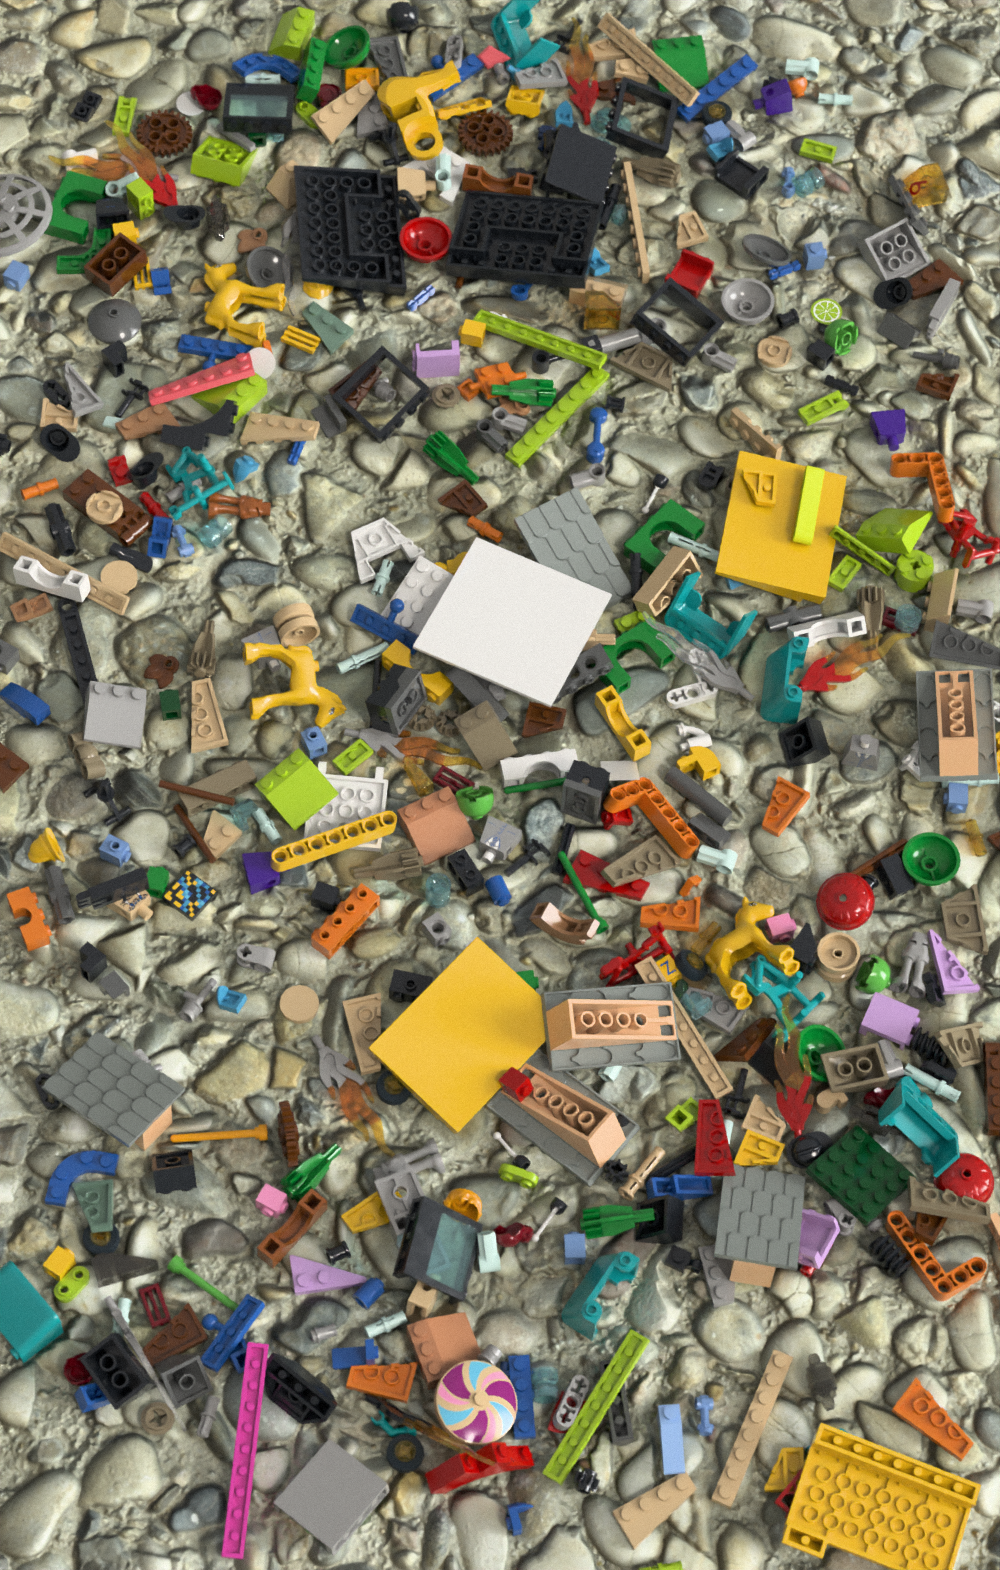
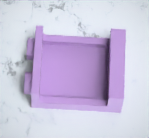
[412,340,460,378]
[858,992,920,1050]
[798,1209,840,1269]

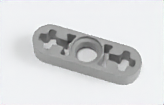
[445,35,464,69]
[553,1375,590,1431]

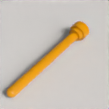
[170,1124,268,1143]

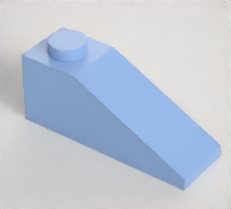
[657,1404,685,1475]

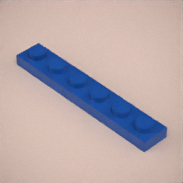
[676,54,758,124]

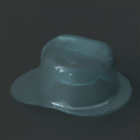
[591,107,631,134]

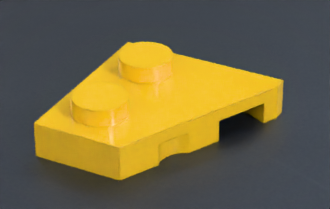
[742,468,778,508]
[733,1129,785,1166]

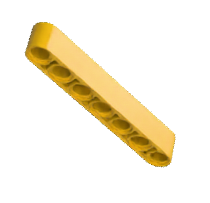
[270,811,397,872]

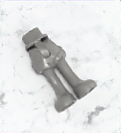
[890,932,930,998]
[373,1138,446,1180]

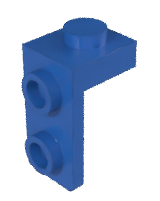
[332,1339,379,1370]

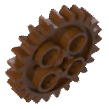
[136,109,193,158]
[458,109,513,158]
[277,1100,300,1168]

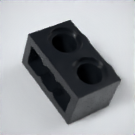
[447,848,484,897]

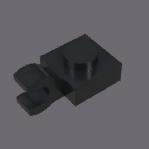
[664,1244,703,1274]

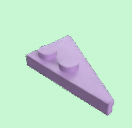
[927,930,980,995]
[289,1255,367,1296]

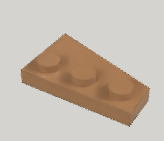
[115,403,180,440]

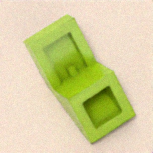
[665,1097,699,1132]

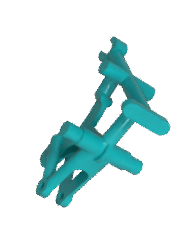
[165,446,235,520]
[741,955,825,1046]

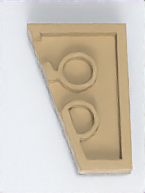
[587,28,636,62]

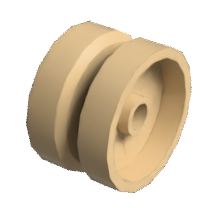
[273,603,320,648]
[814,932,860,983]

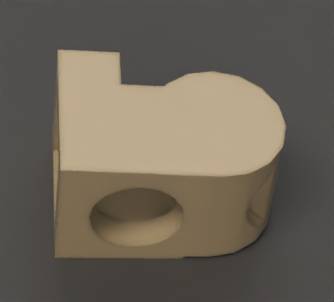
[815,1088,849,1114]

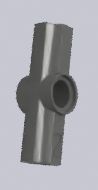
[764,603,822,633]
[44,865,75,925]

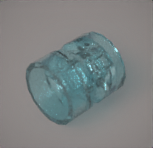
[792,167,825,198]
[198,514,233,549]
[425,873,451,908]
[531,1367,559,1404]

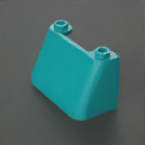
[760,637,809,725]
[561,1251,640,1341]
[0,1260,64,1364]

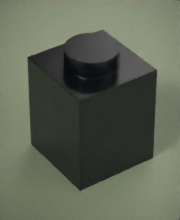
[806,339,836,371]
[311,881,342,913]

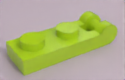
[112,96,137,137]
[797,391,849,426]

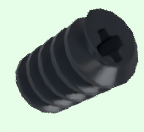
[910,1027,949,1067]
[868,1234,912,1280]

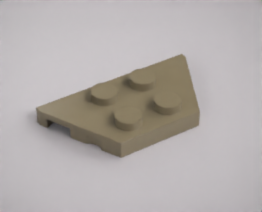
[610,342,673,393]
[940,884,989,955]
[933,1021,984,1069]

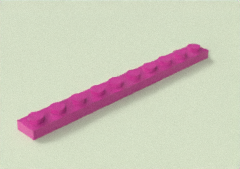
[221,1342,269,1560]

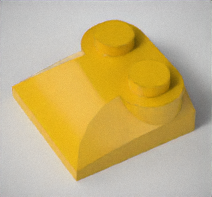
[505,85,545,118]

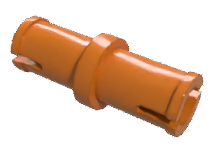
[20,478,59,501]
[467,516,503,543]

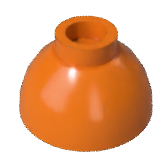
[788,77,807,99]

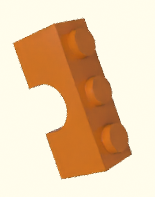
[6,886,52,952]

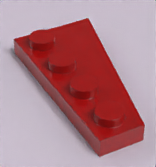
[694,1099,736,1176]

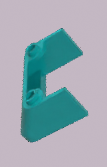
[491,0,560,70]
[664,571,758,659]
[878,1082,960,1178]

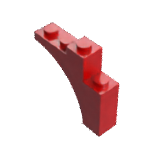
[425,1442,535,1494]

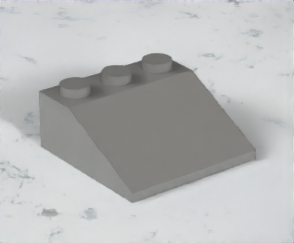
[857,218,931,281]
[83,681,146,749]

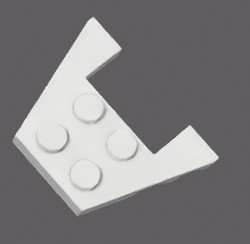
[403,147,469,207]
[351,517,425,584]

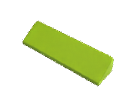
[829,525,897,577]

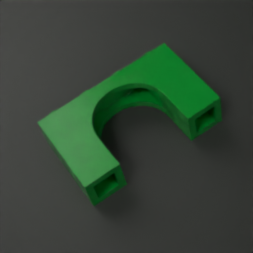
[44,170,107,245]
[623,499,705,575]
[589,619,676,695]

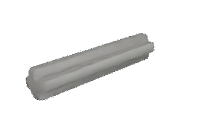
[217,122,256,152]

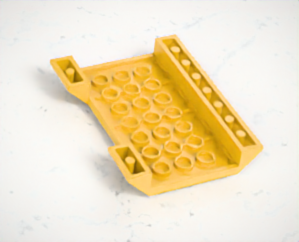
[781,1423,981,1570]

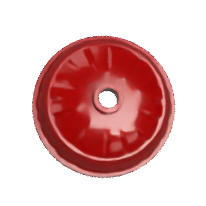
[399,217,452,263]
[816,873,875,931]
[933,1153,994,1203]

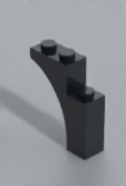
[160,399,239,451]

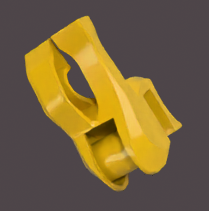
[377,60,461,161]

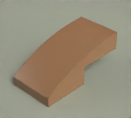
[10,592,54,622]

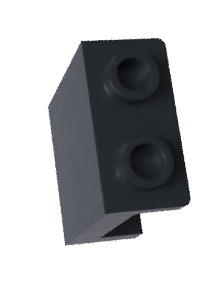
[714,148,769,201]

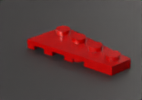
[563,849,650,902]

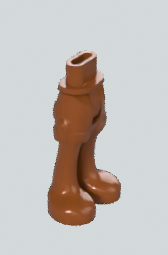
[208,492,271,522]

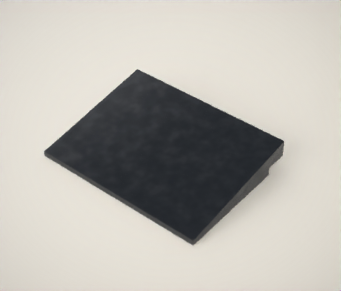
[293,165,407,296]
[446,190,604,289]

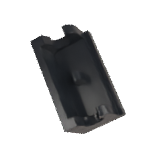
[873,853,915,900]

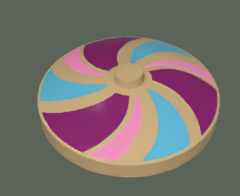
[434,1360,517,1446]

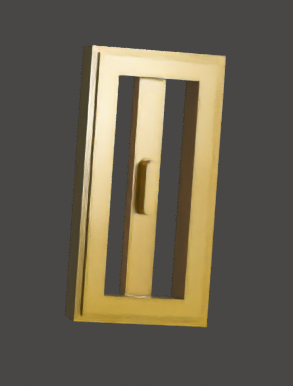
[133,257,153,291]
[281,325,321,355]

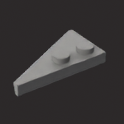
[63,362,104,418]

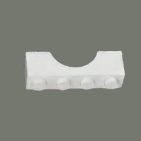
[13,555,91,603]
[787,611,867,647]
[500,748,578,788]

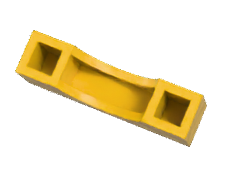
[382,639,454,706]
[594,685,651,762]

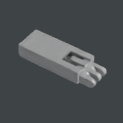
[926,278,961,339]

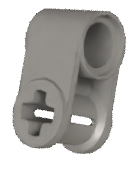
[237,944,276,973]
[823,1198,856,1236]

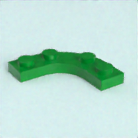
[56,227,112,274]

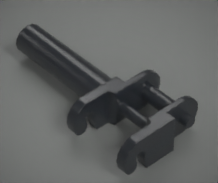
[553,18,582,55]
[115,378,149,418]
[504,839,551,877]
[721,1068,750,1119]

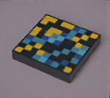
[162,870,218,922]

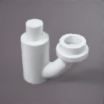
[676,722,712,751]

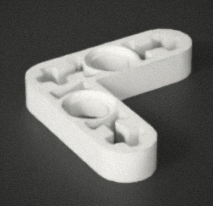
[666,649,718,709]

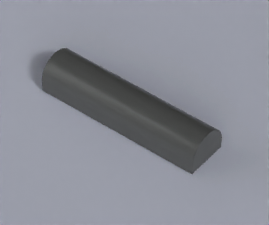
[664,766,732,827]
[599,1359,634,1446]

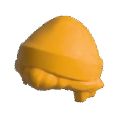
[443,1188,482,1225]

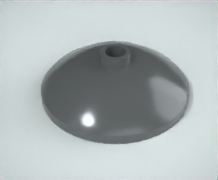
[742,234,792,267]
[246,246,294,294]
[88,299,142,344]

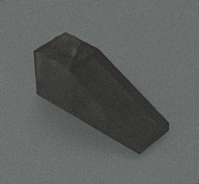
[91,1253,159,1288]

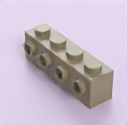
[177,759,257,818]

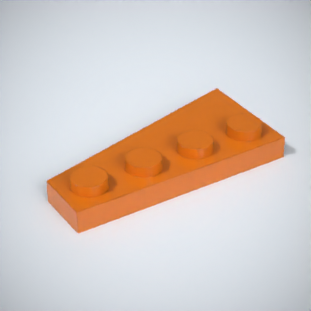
[892,1377,974,1462]

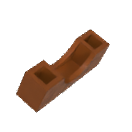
[462,164,534,196]
[257,1188,327,1269]

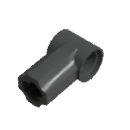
[475,419,508,453]

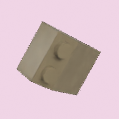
[454,700,518,772]
[820,1043,889,1093]

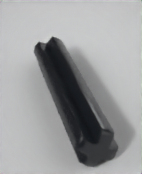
[552,823,575,876]
[649,1145,696,1178]

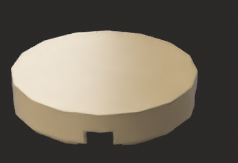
[756,336,792,368]
[86,490,123,525]
[100,560,138,594]
[279,985,319,1024]

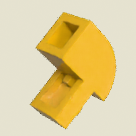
[676,746,721,781]

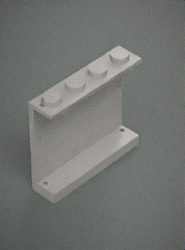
[273,1438,389,1556]

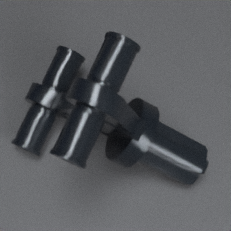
[368,121,409,167]
[82,777,132,827]

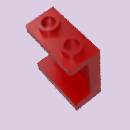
[664,249,715,299]

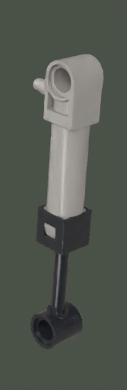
[531,318,667,375]

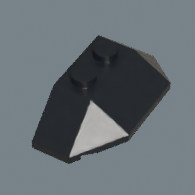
[264,1353,338,1424]

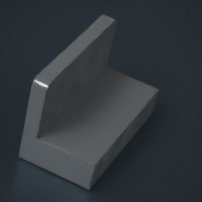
[877,313,921,349]
[311,394,347,439]
[688,813,731,850]

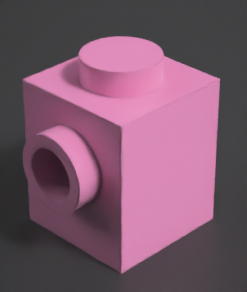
[764,913,796,944]
[255,1184,289,1218]

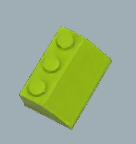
[268,7,315,61]

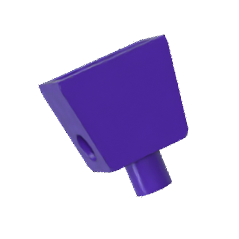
[752,78,793,116]
[869,409,906,451]
[242,851,290,895]

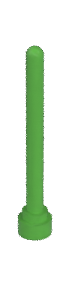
[167,1255,239,1312]

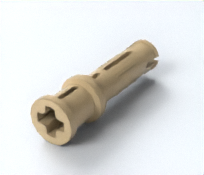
[618,1146,666,1201]

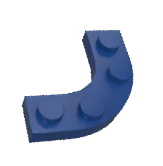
[232,53,300,83]
[45,1151,119,1207]

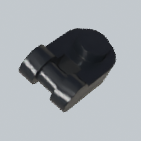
[698,461,725,491]
[920,1060,957,1086]

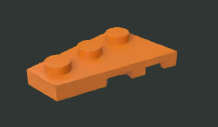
[762,776,810,837]
[640,896,701,932]
[346,1362,418,1404]

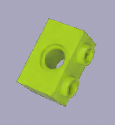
[126,177,155,221]

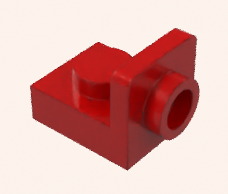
[108,455,133,487]
[601,807,634,830]

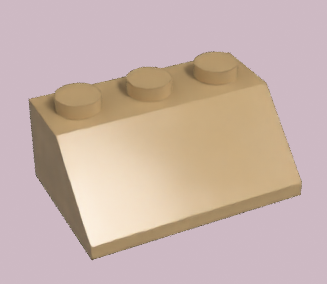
[569,276,628,314]
[921,568,959,632]

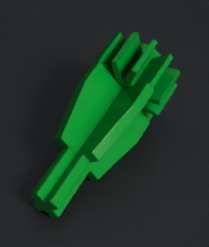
[490,379,556,407]
[422,430,480,486]
[280,1143,342,1203]
[580,1205,655,1239]

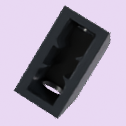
[96,197,130,230]

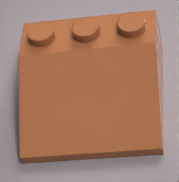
[397,786,476,866]
[406,1312,481,1390]

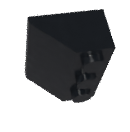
[79,1332,156,1410]

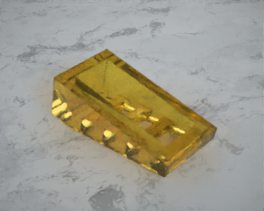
[404,757,434,798]

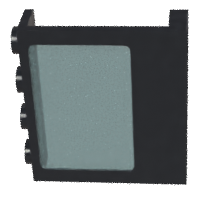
[223,83,295,134]
[392,1196,483,1304]

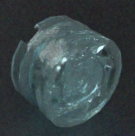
[894,604,922,634]

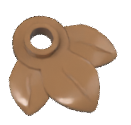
[237,228,268,254]
[498,396,530,416]

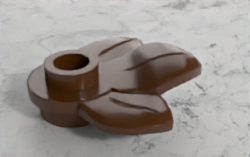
[144,654,179,689]

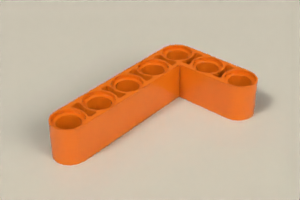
[889,452,955,523]
[603,777,700,859]
[885,1210,987,1302]

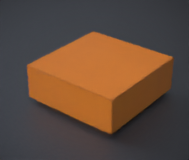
[457,378,481,402]

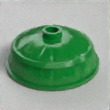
[325,25,370,70]
[902,832,960,886]
[794,1024,846,1082]

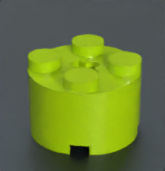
[894,549,934,593]

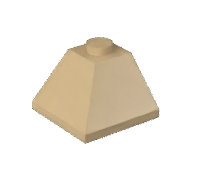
[266,159,299,211]

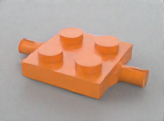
[468,362,527,399]

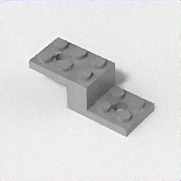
[374,1167,451,1283]

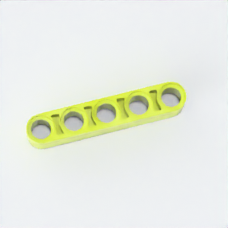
[792,465,825,546]

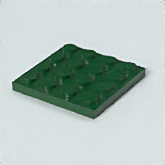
[805,1125,917,1227]

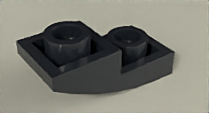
[71,90,103,123]

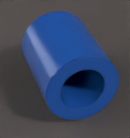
[484,875,512,907]
[352,1277,385,1310]

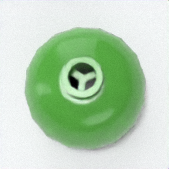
[824,319,858,356]
[455,786,494,820]
[855,954,892,995]

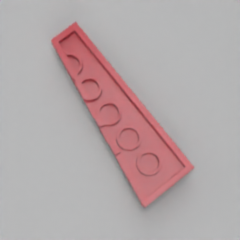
[148,352,255,406]

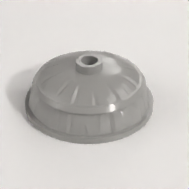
[721,278,774,325]

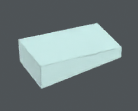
[103,416,123,430]

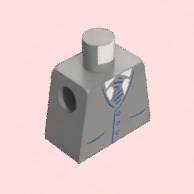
[241,625,281,672]
[841,734,880,771]
[479,816,522,865]

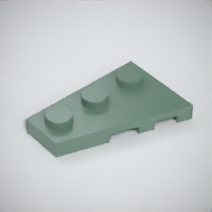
[302,301,354,355]
[72,1179,114,1233]

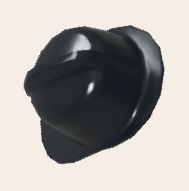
[163,205,205,230]
[873,277,913,309]
[40,424,80,462]
[127,452,164,490]
[786,1131,833,1168]

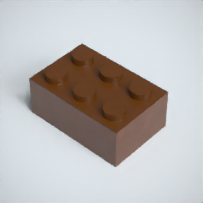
[84,232,148,297]

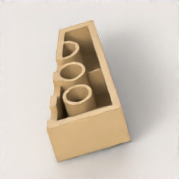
[632,546,703,616]

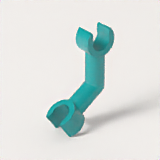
[371,1410,417,1437]

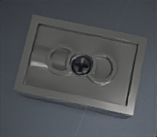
[365,664,427,736]
[560,760,610,825]

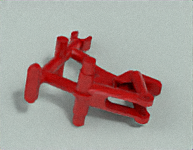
[937,509,1000,568]
[599,922,675,987]

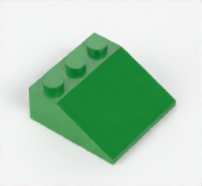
[651,35,709,93]

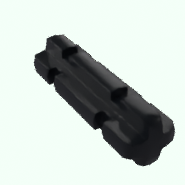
[824,375,859,396]

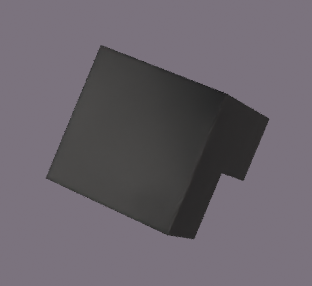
[101,340,128,378]
[79,941,108,983]

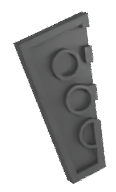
[929,619,1000,670]

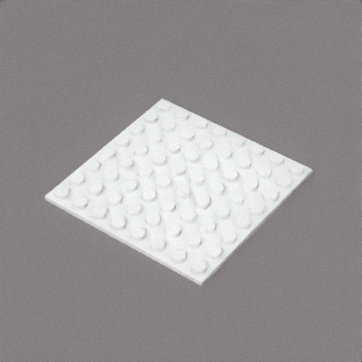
[413,537,612,708]

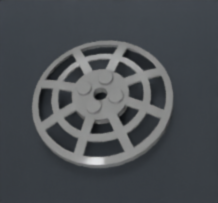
[0,174,53,257]

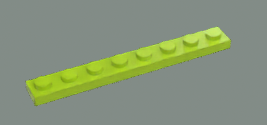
[473,309,607,370]
[505,368,610,468]
[542,1329,650,1485]

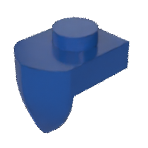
[505,1503,533,1536]

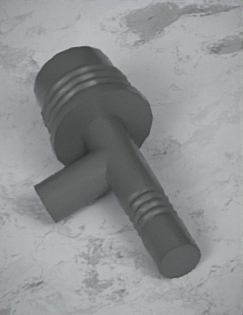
[913,348,960,370]

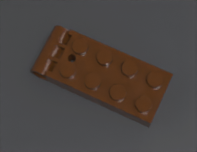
[62,469,153,548]
[983,1041,1000,1136]

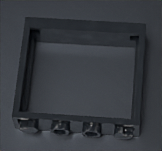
[605,76,679,159]
[630,277,725,368]
[332,346,430,444]

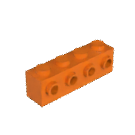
[311,883,380,960]

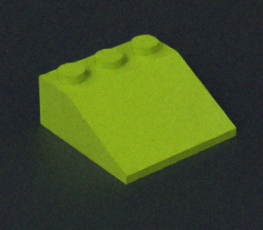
[190,136,258,187]
[191,373,267,424]
[855,508,933,554]
[254,748,339,831]

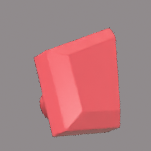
[477,45,511,70]

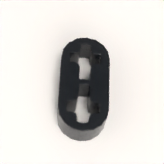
[395,189,422,221]
[43,380,70,409]
[35,1073,61,1110]

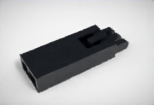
[76,867,149,910]

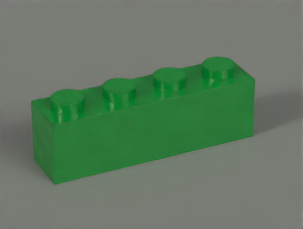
[296,37,327,104]

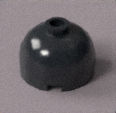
[386,2,419,34]

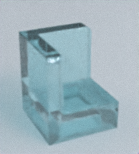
[229,798,258,832]
[681,992,713,1021]

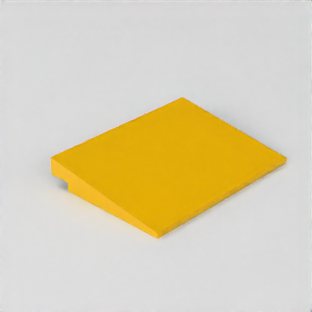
[714,451,847,604]
[368,937,546,1134]

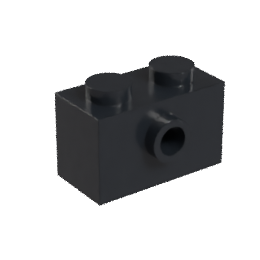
[389,969,433,1003]

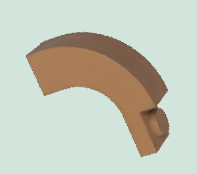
[529,902,600,945]

